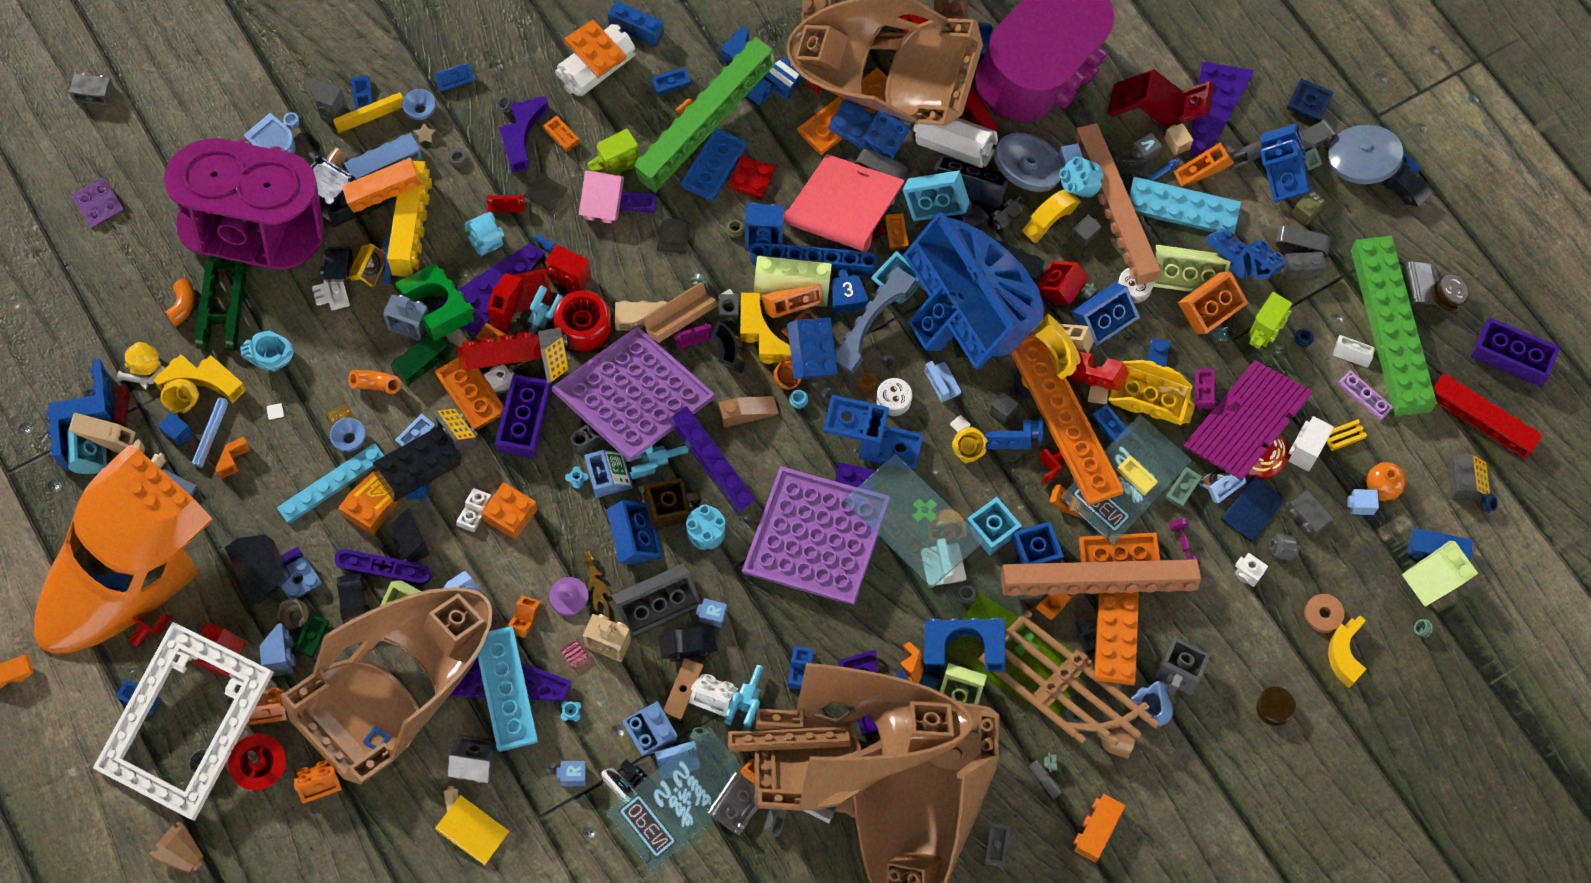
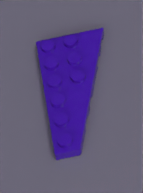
[1189,62,1254,158]
[432,243,545,337]
[449,657,572,701]

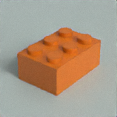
[1178,272,1248,334]

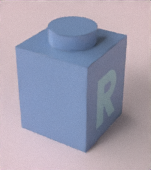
[696,598,727,628]
[557,761,587,786]

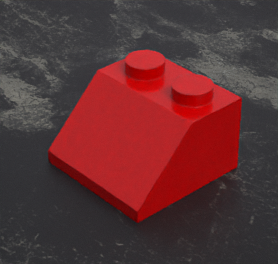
[1036,261,1089,305]
[190,622,246,678]

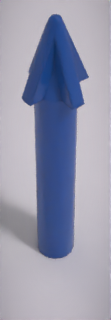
[1146,158,1181,181]
[383,232,392,285]

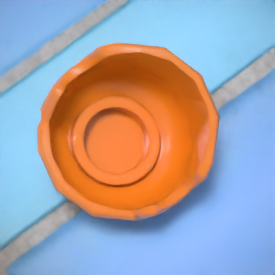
[773,361,801,390]

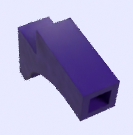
[499,96,549,173]

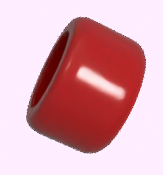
[553,290,611,352]

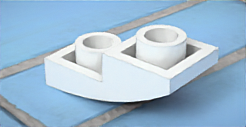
[456,488,491,532]

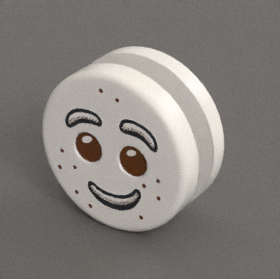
[1118,267,1153,303]
[876,378,912,416]

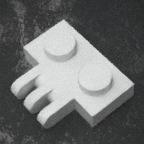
[312,280,350,310]

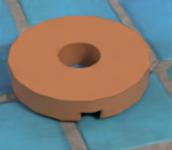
[1304,594,1344,633]

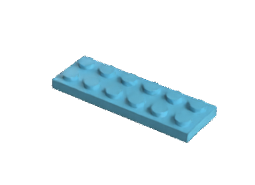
[1129,177,1241,237]
[478,626,538,752]

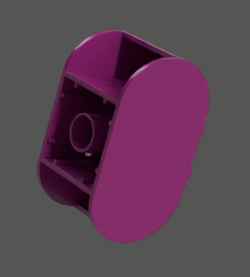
[976,0,1114,122]
[164,138,325,269]

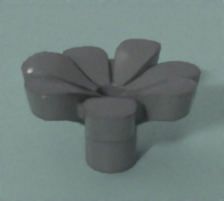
[1138,216,1153,238]

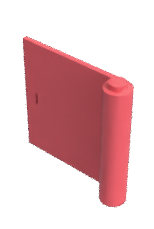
[784,154,905,252]

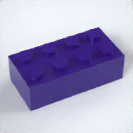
[1470,317,1560,387]
[495,374,552,459]

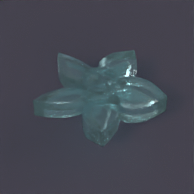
[1208,325,1229,343]

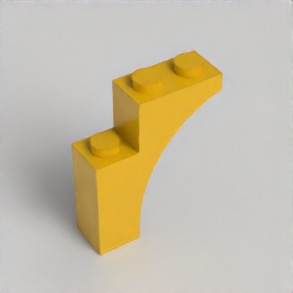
[740,293,792,364]
[153,355,246,404]

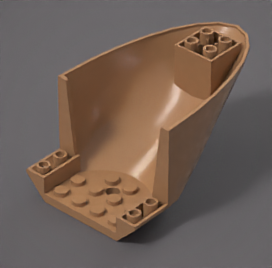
[852,702,999,883]

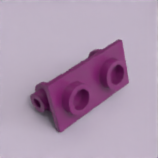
[673,323,712,349]

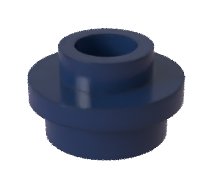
[1294,328,1314,347]
[1480,493,1498,513]

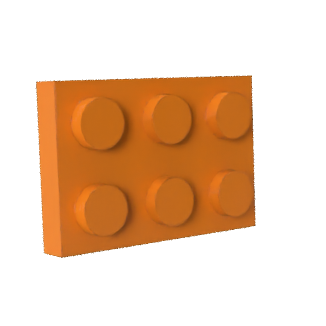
[564,19,627,78]

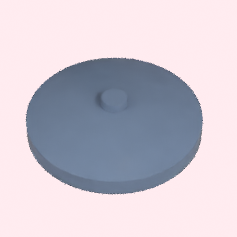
[1329,125,1403,184]
[994,133,1064,192]

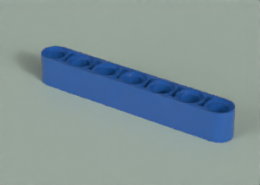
[749,242,877,275]

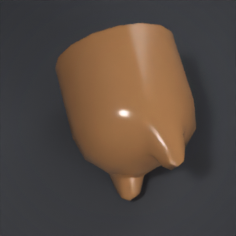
[1098,727,1139,760]

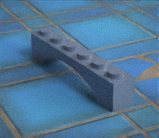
[835,267,917,375]

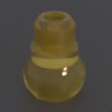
[325,405,351,426]

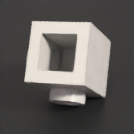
[484,364,514,396]
[1234,553,1268,587]

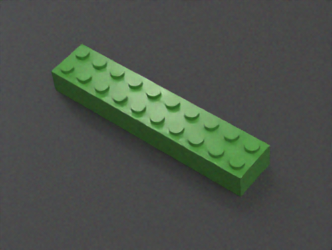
[634,37,775,193]
[1351,236,1437,417]

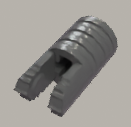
[1230,141,1263,168]
[764,809,788,836]

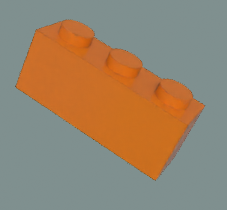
[1073,794,1125,863]

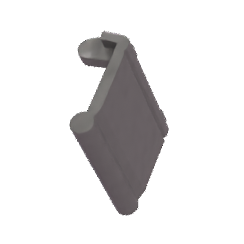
[1401,261,1440,307]
[707,772,758,835]

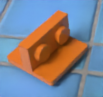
[246,688,288,726]
[294,760,342,804]

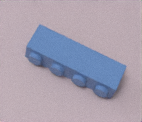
[344,133,422,180]

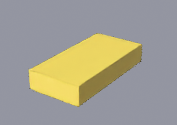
[1116,455,1158,496]

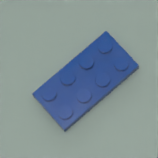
[681,128,748,202]

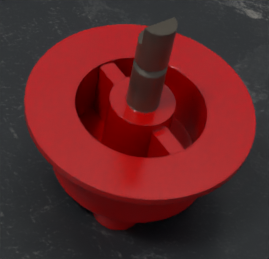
[228,734,286,791]

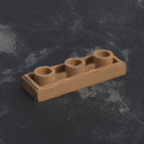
[663,658,703,721]

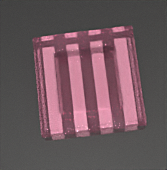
[560,639,588,668]

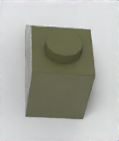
[1291,191,1328,227]

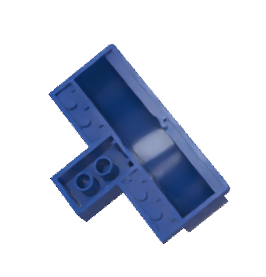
[903,213,1044,369]

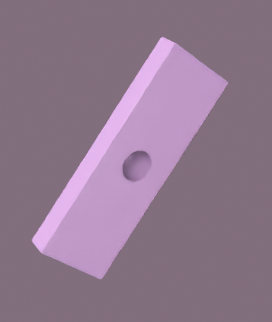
[1337,370,1394,421]

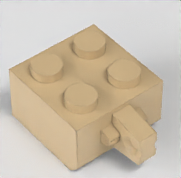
[583,614,631,662]

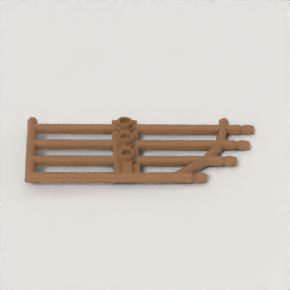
[978,610,1160,745]

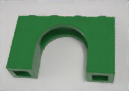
[395,263,474,341]

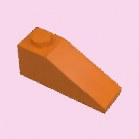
[1173,142,1234,187]
[761,285,824,318]

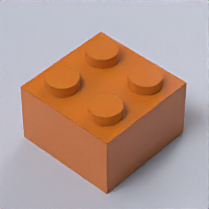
[481,482,538,541]

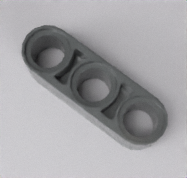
[1301,120,1337,152]
[855,148,909,180]
[1275,225,1331,258]
[571,424,606,453]

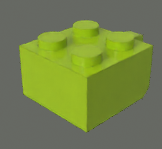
[587,129,639,175]
[1248,292,1292,349]

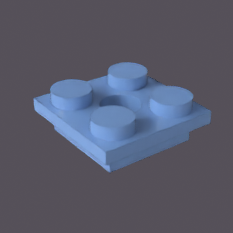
[281,555,322,600]

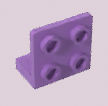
[70,177,123,227]

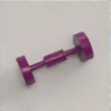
[1169,518,1201,565]

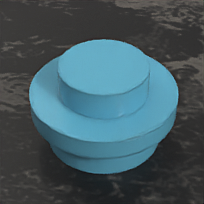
[789,390,808,408]

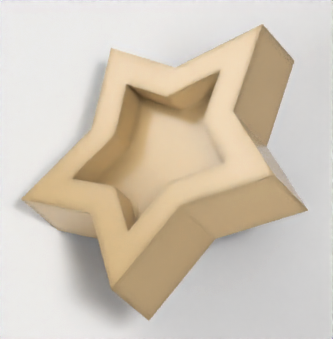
[414,123,435,143]

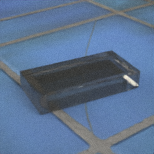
[1114,158,1151,179]

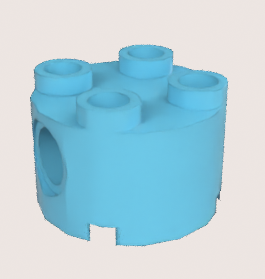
[1059,156,1104,198]
[465,212,504,256]
[686,504,725,550]

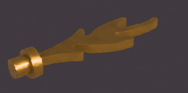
[584,551,611,619]

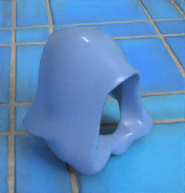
[1131,681,1173,726]

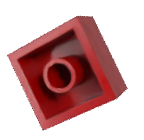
[545,244,591,292]

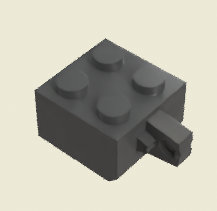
[1155,637,1210,695]

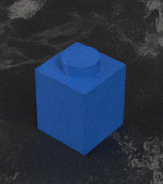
[158,412,192,447]

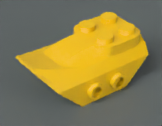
[1108,360,1195,425]

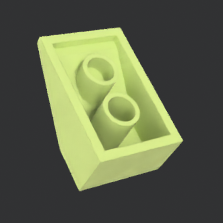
[1401,541,1478,607]

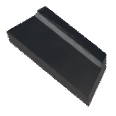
[225,534,291,605]

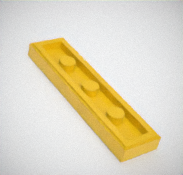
[333,92,403,134]

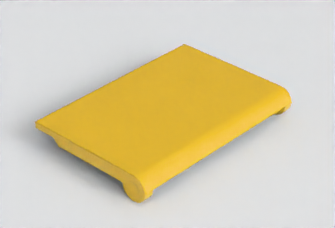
[435,795,510,866]

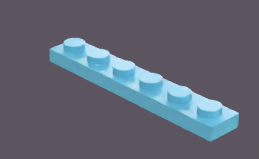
[277,443,384,525]

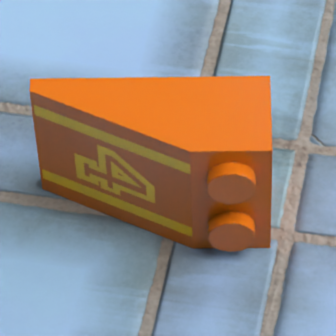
[338,472,400,536]

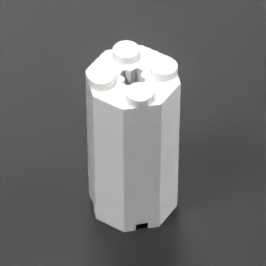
[555,24,636,96]
[914,118,998,168]

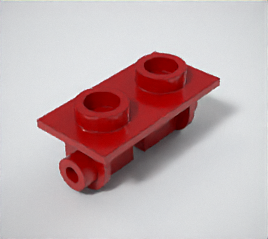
[486,194,525,212]

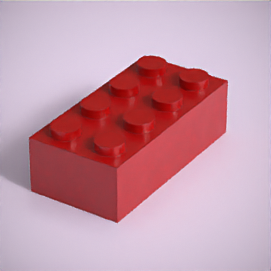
[457,331,542,370]

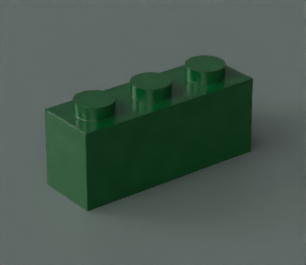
[390,333,451,387]

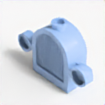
[243,112,299,154]

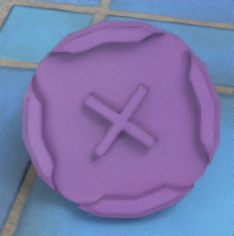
[549,577,589,616]

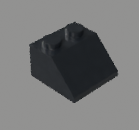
[389,509,430,562]

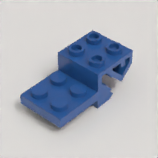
[827,99,911,159]
[1260,123,1311,203]
[1204,228,1287,279]

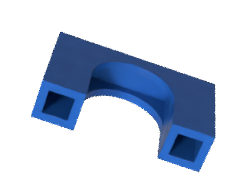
[924,618,1006,672]

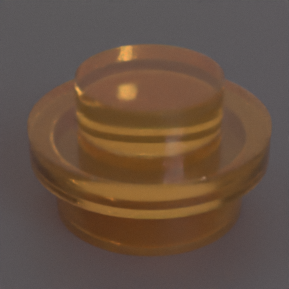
[858,374,877,392]

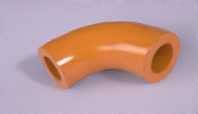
[165,278,196,327]
[349,370,401,394]

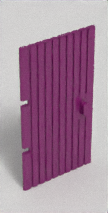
[1183,360,1313,480]

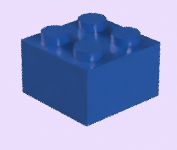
[1011,521,1064,564]

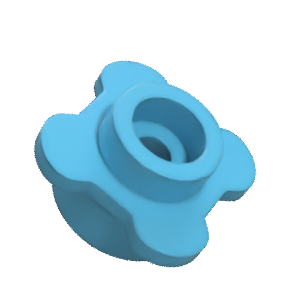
[565,466,588,489]
[560,701,581,721]

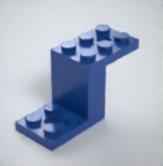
[46,359,114,471]
[823,395,924,471]

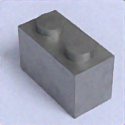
[69,73,114,106]
[1282,252,1326,280]
[1286,490,1333,538]

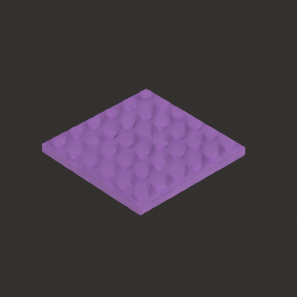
[552,326,715,462]
[742,466,891,606]

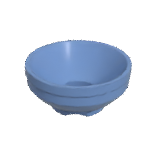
[402,89,436,120]
[330,418,366,452]

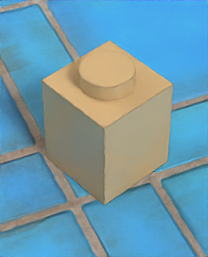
[1164,123,1193,156]

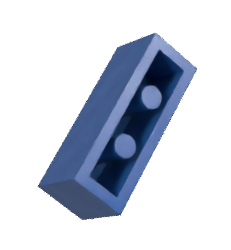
[608,1,664,46]
[1407,528,1473,562]

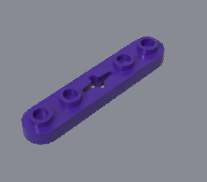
[334,549,432,585]

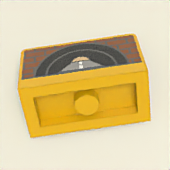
[349,244,385,287]

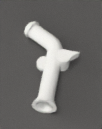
[117,366,165,391]

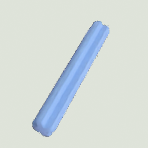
[192,397,228,468]

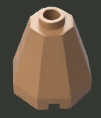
[150,821,204,874]

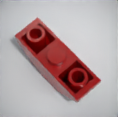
[487,273,523,333]

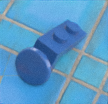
[985,417,1045,450]

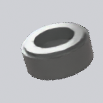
[448,149,467,168]

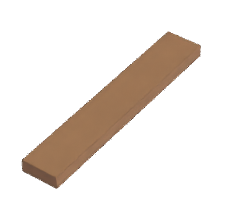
[728,726,851,752]

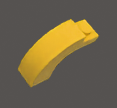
[1022,189,1082,243]
[1035,314,1081,380]
[1328,616,1366,688]

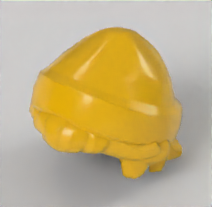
[125,342,161,375]
[160,379,199,414]
[952,427,988,464]

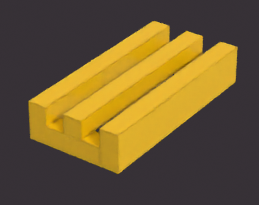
[1326,419,1367,451]

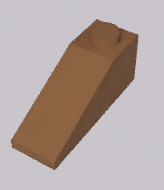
[719,396,779,428]

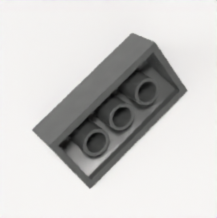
[611,564,701,637]

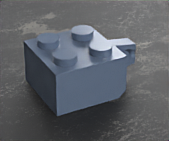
[383,294,429,341]

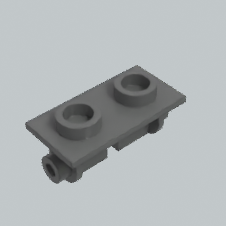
[988,197,1024,230]

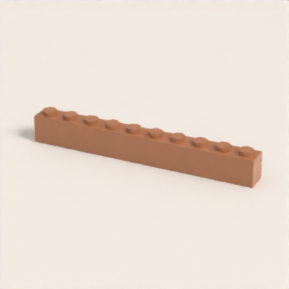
[1073,123,1161,285]
[1000,560,1201,596]

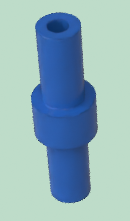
[534,234,556,253]

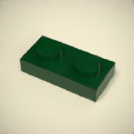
[294,614,330,658]

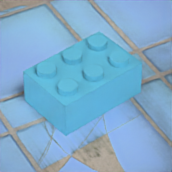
[903,170,970,221]

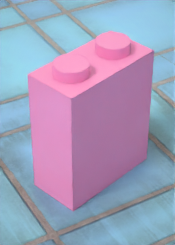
[579,171,624,224]

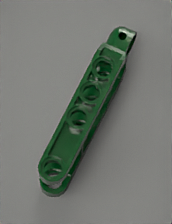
[195,256,247,351]

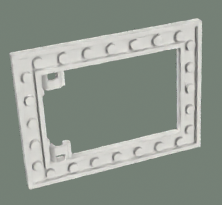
[93,622,274,821]

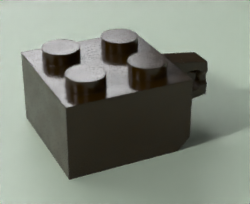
[643,478,702,529]

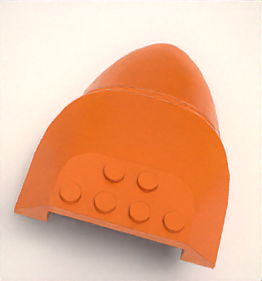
[33,444,213,654]

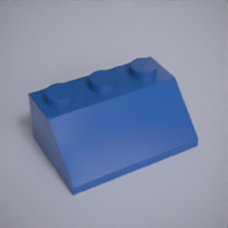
[1072,282,1140,347]
[607,500,663,565]

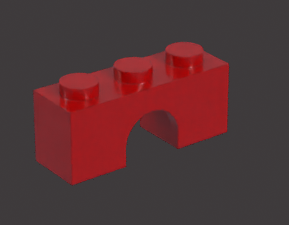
[1069,351,1129,391]

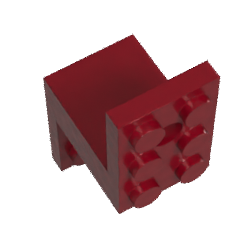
[1108,69,1215,129]

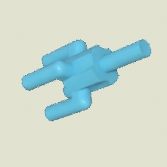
[527,285,564,335]
[624,445,688,480]
[724,665,764,731]

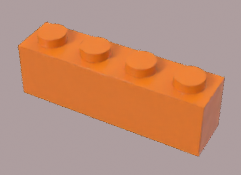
[342,158,422,212]

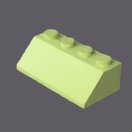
[1153,244,1231,292]
[754,256,832,307]

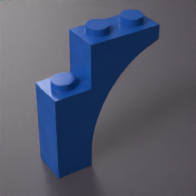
[721,26,771,105]

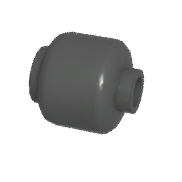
[1269,533,1300,561]

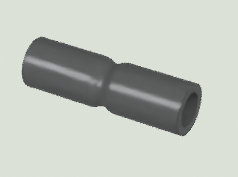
[1029,760,1063,799]

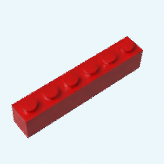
[1433,373,1543,459]

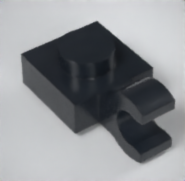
[1075,617,1097,654]

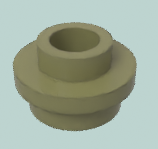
[726,219,744,238]

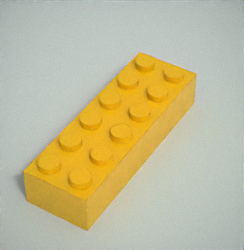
[387,161,432,277]

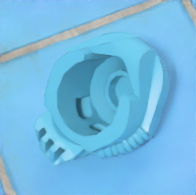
[240,331,293,372]

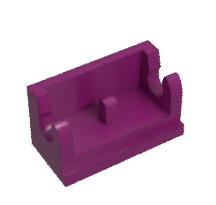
[1195,369,1215,412]

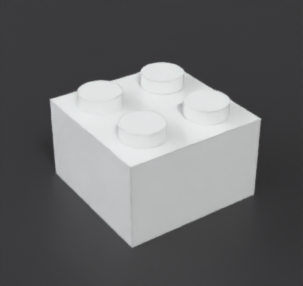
[1289,416,1334,472]

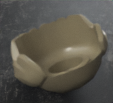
[277,599,309,629]

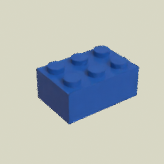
[745,202,784,250]
[787,318,838,380]

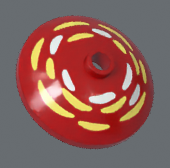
[1247,434,1289,479]

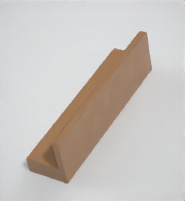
[643,282,718,342]

